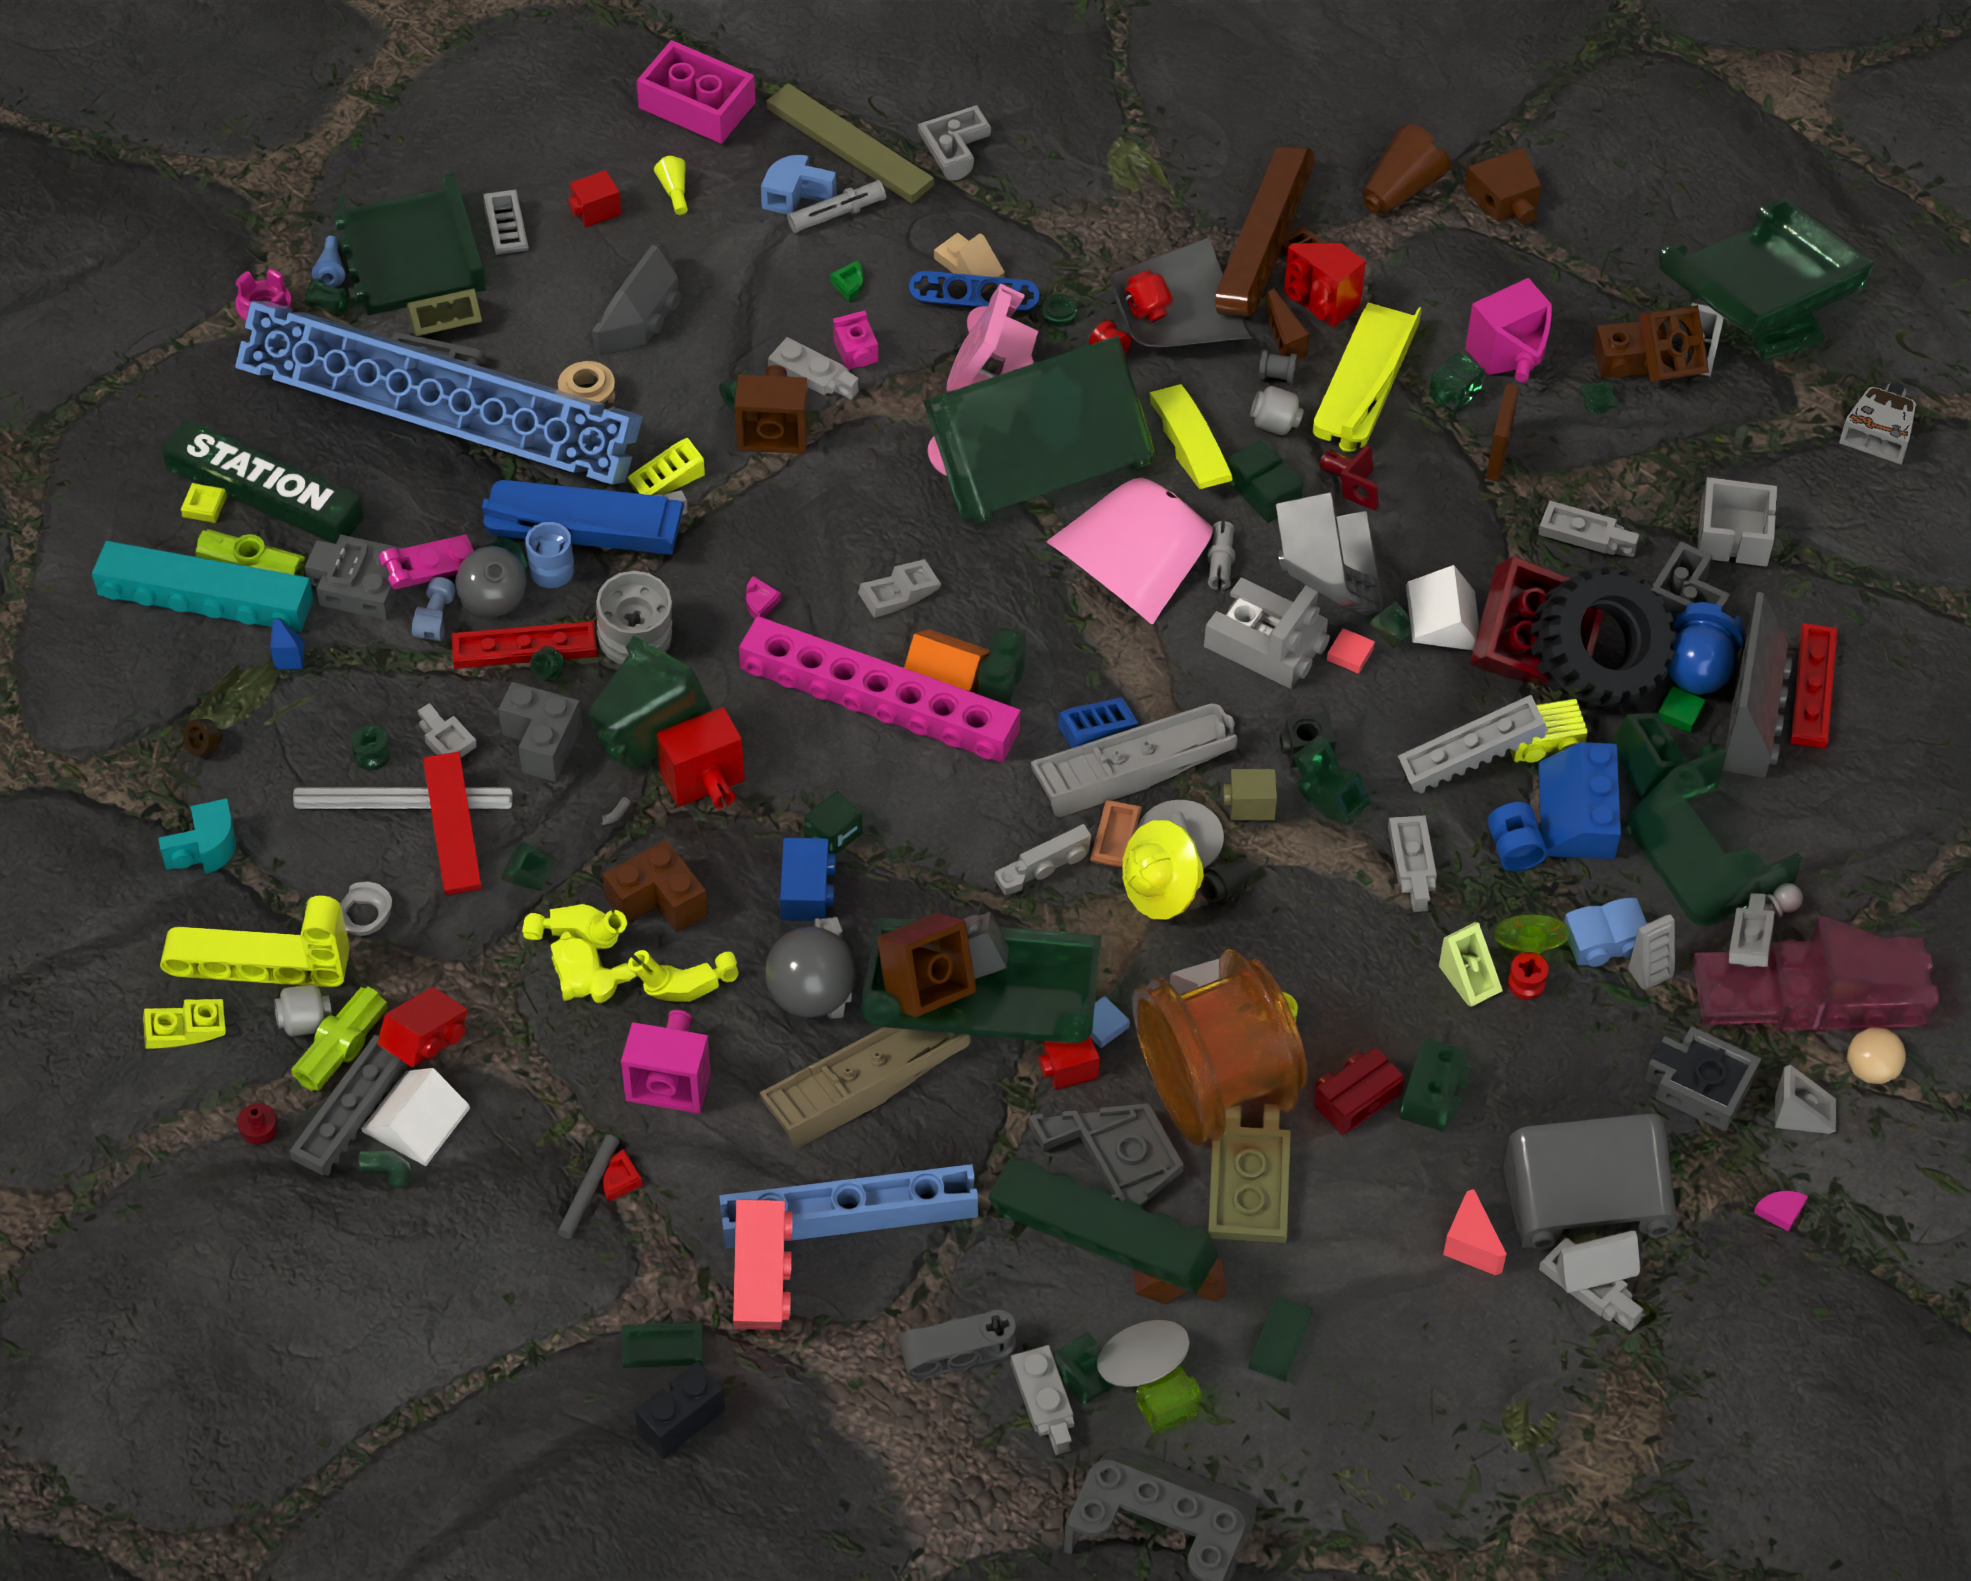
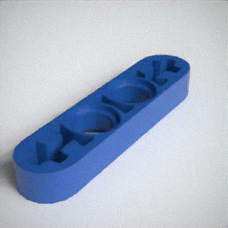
[909,271,1040,312]

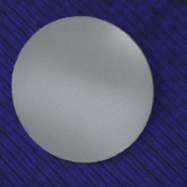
[1136,800,1224,869]
[1097,1320,1190,1387]

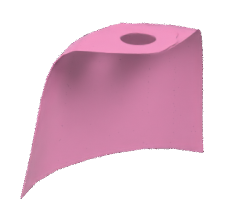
[1046,478,1213,625]

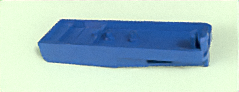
[482,480,684,554]

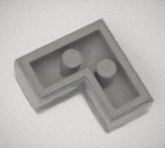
[918,105,991,181]

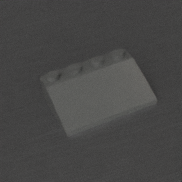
[1722,592,1792,778]

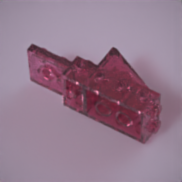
[1693,916,1939,1031]

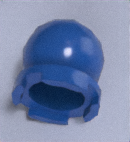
[1666,602,1745,695]

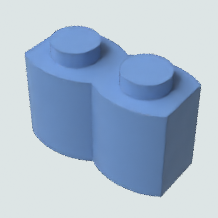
[1563,898,1647,967]

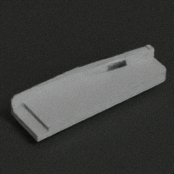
[1031,704,1238,818]

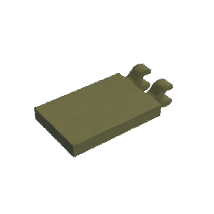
[1208,1101,1291,1243]

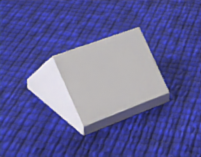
[1406,565,1479,650]
[361,1068,470,1166]

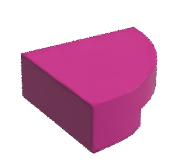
[746,576,781,619]
[1754,1191,1808,1232]

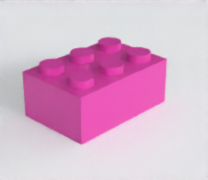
[636,40,756,144]

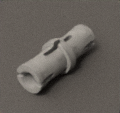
[1207,521,1235,590]

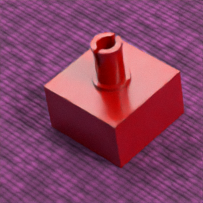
[656,707,745,808]

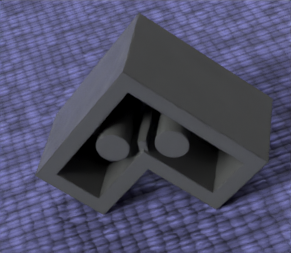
[1651,541,1730,628]
[498,682,583,782]

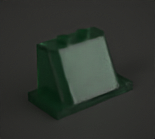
[587,636,713,769]

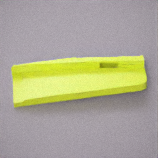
[1313,302,1422,453]

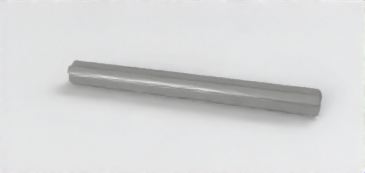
[293,787,513,809]

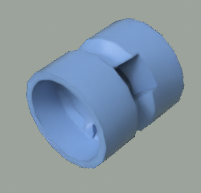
[525,522,575,588]

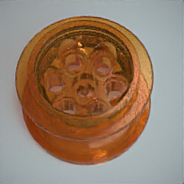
[1132,948,1308,1145]

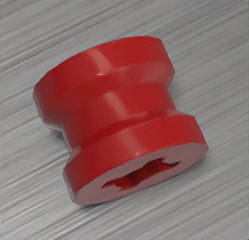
[1089,320,1132,363]
[1508,952,1549,1000]

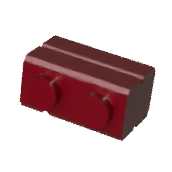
[1314,1047,1405,1135]

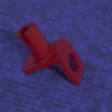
[1319,445,1379,511]

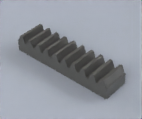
[289,1034,407,1176]

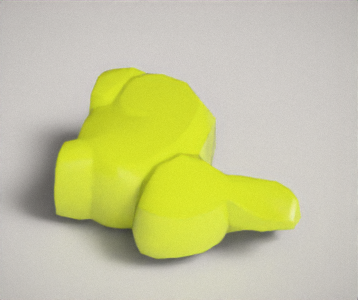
[550,931,637,1003]

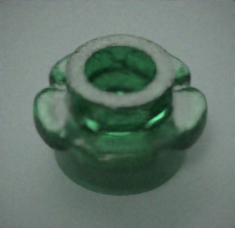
[530,646,564,681]

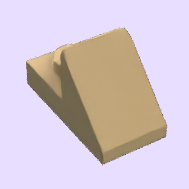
[934,233,1005,293]

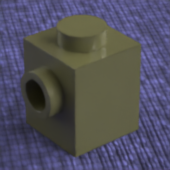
[1223,769,1277,820]

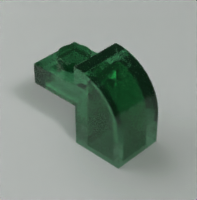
[1293,736,1371,824]

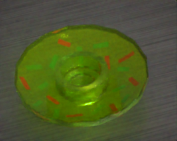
[1494,914,1569,955]

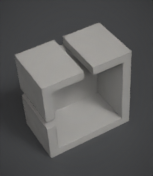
[1697,477,1777,567]

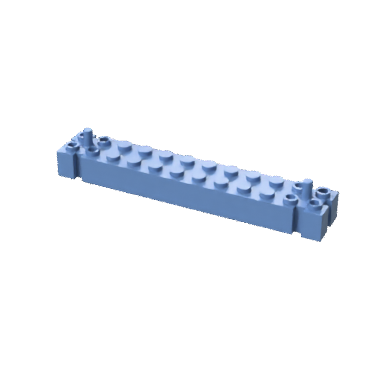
[235,301,643,485]

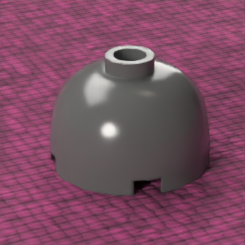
[455,545,527,619]

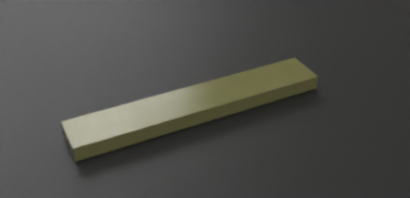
[766,83,934,204]

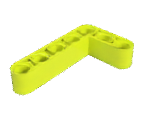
[160,896,350,987]

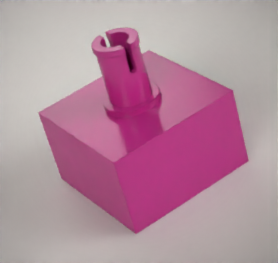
[621,1010,711,1114]

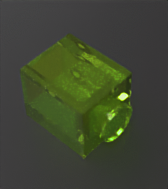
[1136,1365,1202,1435]

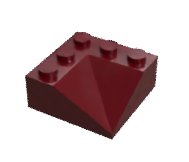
[1469,557,1604,687]

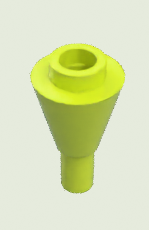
[654,156,688,215]

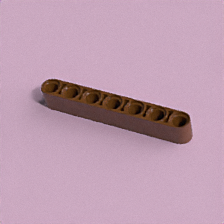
[1215,146,1314,316]

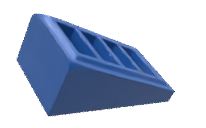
[1058,697,1139,748]

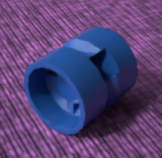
[1487,802,1548,872]

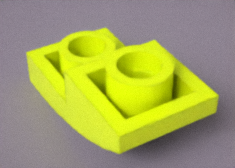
[143,999,226,1049]

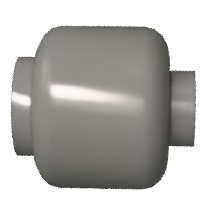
[1250,386,1304,436]
[274,984,332,1037]

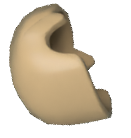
[1847,1027,1906,1084]

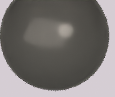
[765,927,856,1018]

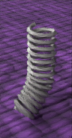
[602,797,630,825]

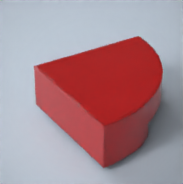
[603,1149,642,1202]

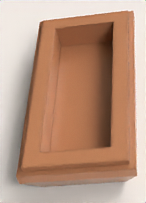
[1090,800,1142,869]

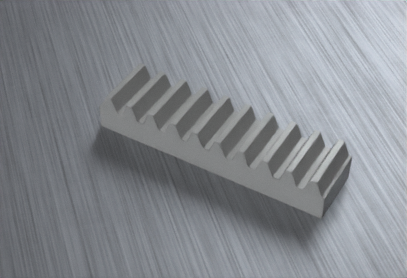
[1398,695,1548,794]

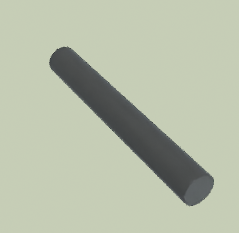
[557,1135,619,1239]

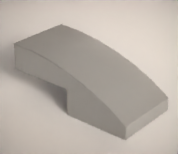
[858,559,941,618]

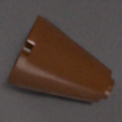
[1362,123,1451,214]

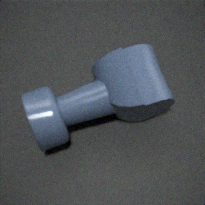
[412,577,456,641]

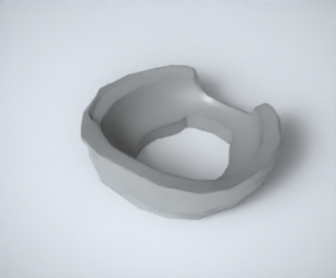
[340,881,392,936]

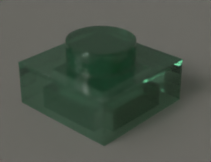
[1370,601,1412,649]

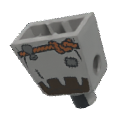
[1839,383,1916,465]

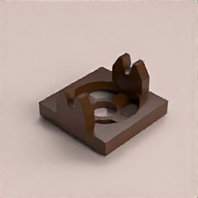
[1639,305,1709,382]

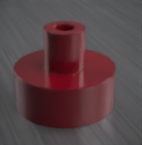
[237,1103,278,1144]

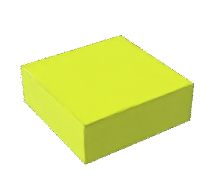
[181,483,227,523]

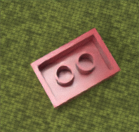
[733,1200,792,1330]

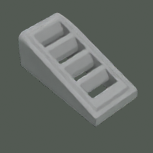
[484,189,529,255]
[1628,914,1675,990]

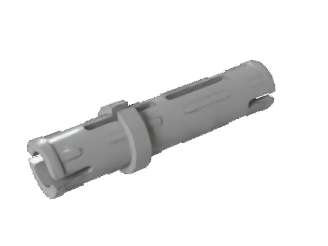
[787,180,886,233]

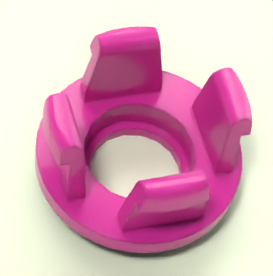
[235,268,292,321]

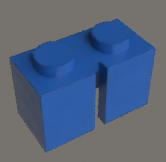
[780,838,836,921]

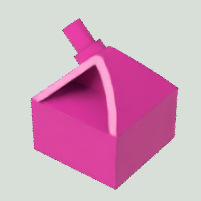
[1465,278,1552,383]

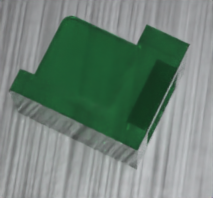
[1055,1331,1114,1406]

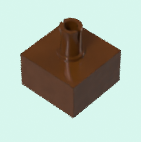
[734,365,809,454]
[877,912,976,1017]

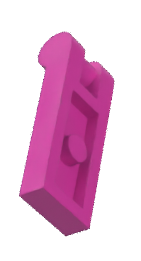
[378,534,474,589]

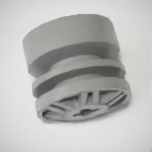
[596,571,672,667]

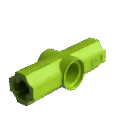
[195,529,306,577]
[291,986,388,1091]

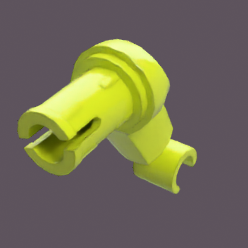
[522,904,627,950]
[628,950,739,1002]

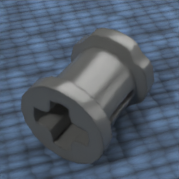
[1259,349,1297,384]

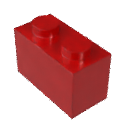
[377,986,468,1067]

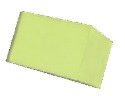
[1439,922,1503,1007]

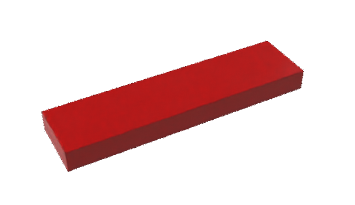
[452,621,597,669]
[1790,623,1838,749]
[423,751,482,896]

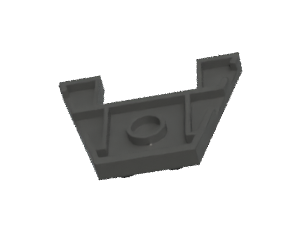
[1028,1103,1184,1245]

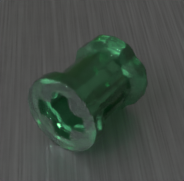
[305,278,350,317]

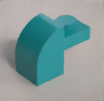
[158,798,236,874]

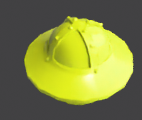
[1122,820,1204,919]

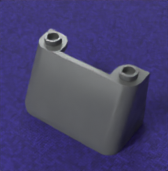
[1503,1114,1677,1250]

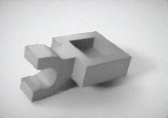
[418,703,477,757]

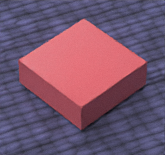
[1327,628,1375,674]

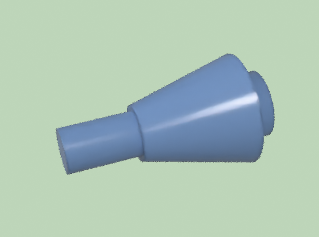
[312,236,345,287]

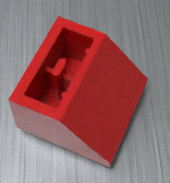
[1284,243,1366,328]

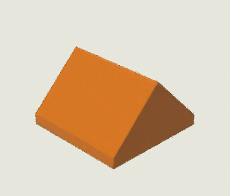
[904,629,994,693]

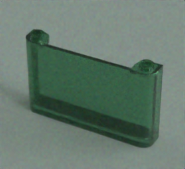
[1659,197,1875,339]
[923,336,1157,524]
[862,917,1102,1043]

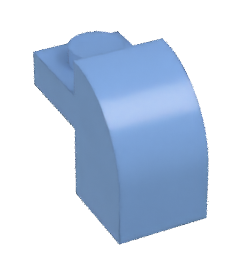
[761,155,837,214]

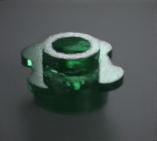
[1580,381,1618,414]

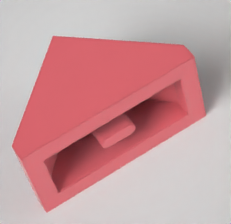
[1443,1189,1507,1275]

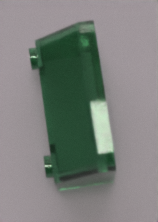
[1627,748,1802,926]

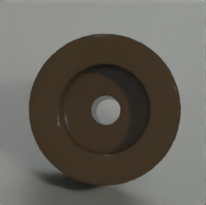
[183,718,222,756]

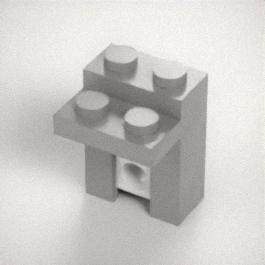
[1204,577,1330,689]

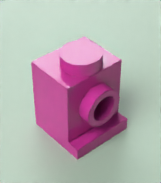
[833,310,878,369]

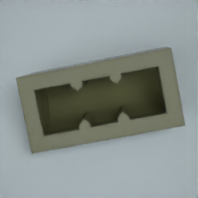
[406,289,482,337]

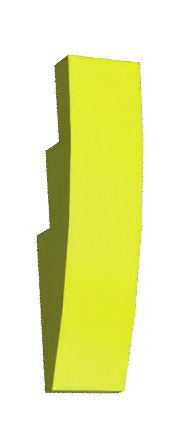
[1150,384,1232,489]

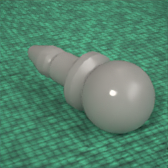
[1764,883,1803,918]

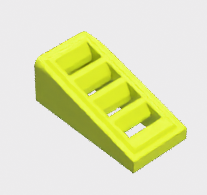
[627,438,705,495]

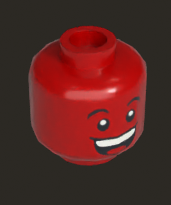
[1124,270,1173,323]

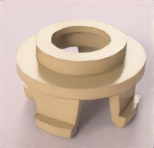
[558,361,615,403]

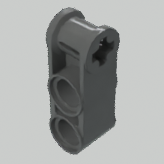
[898,1310,1016,1380]

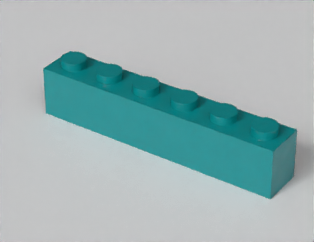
[92,541,314,632]

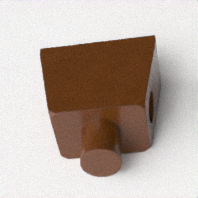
[1465,148,1541,225]

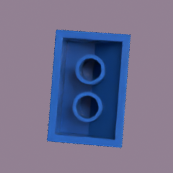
[1538,742,1621,859]

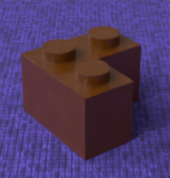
[602,839,708,933]

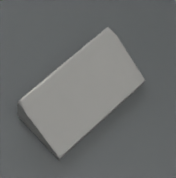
[1556,1231,1640,1293]

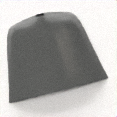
[1108,237,1252,347]

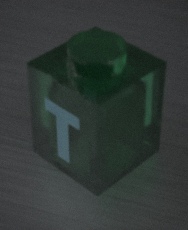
[804,791,863,854]

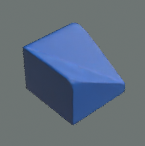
[270,619,305,669]

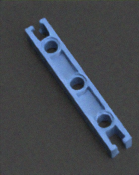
[719,1164,978,1249]

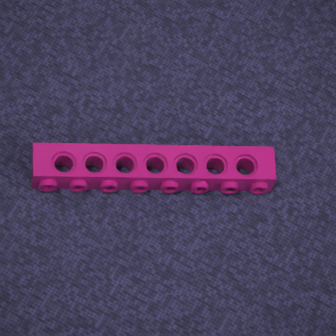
[739,616,1021,763]

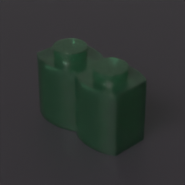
[978,627,1026,706]

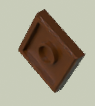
[1486,383,1519,482]

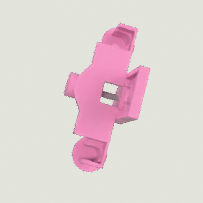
[928,283,1039,478]

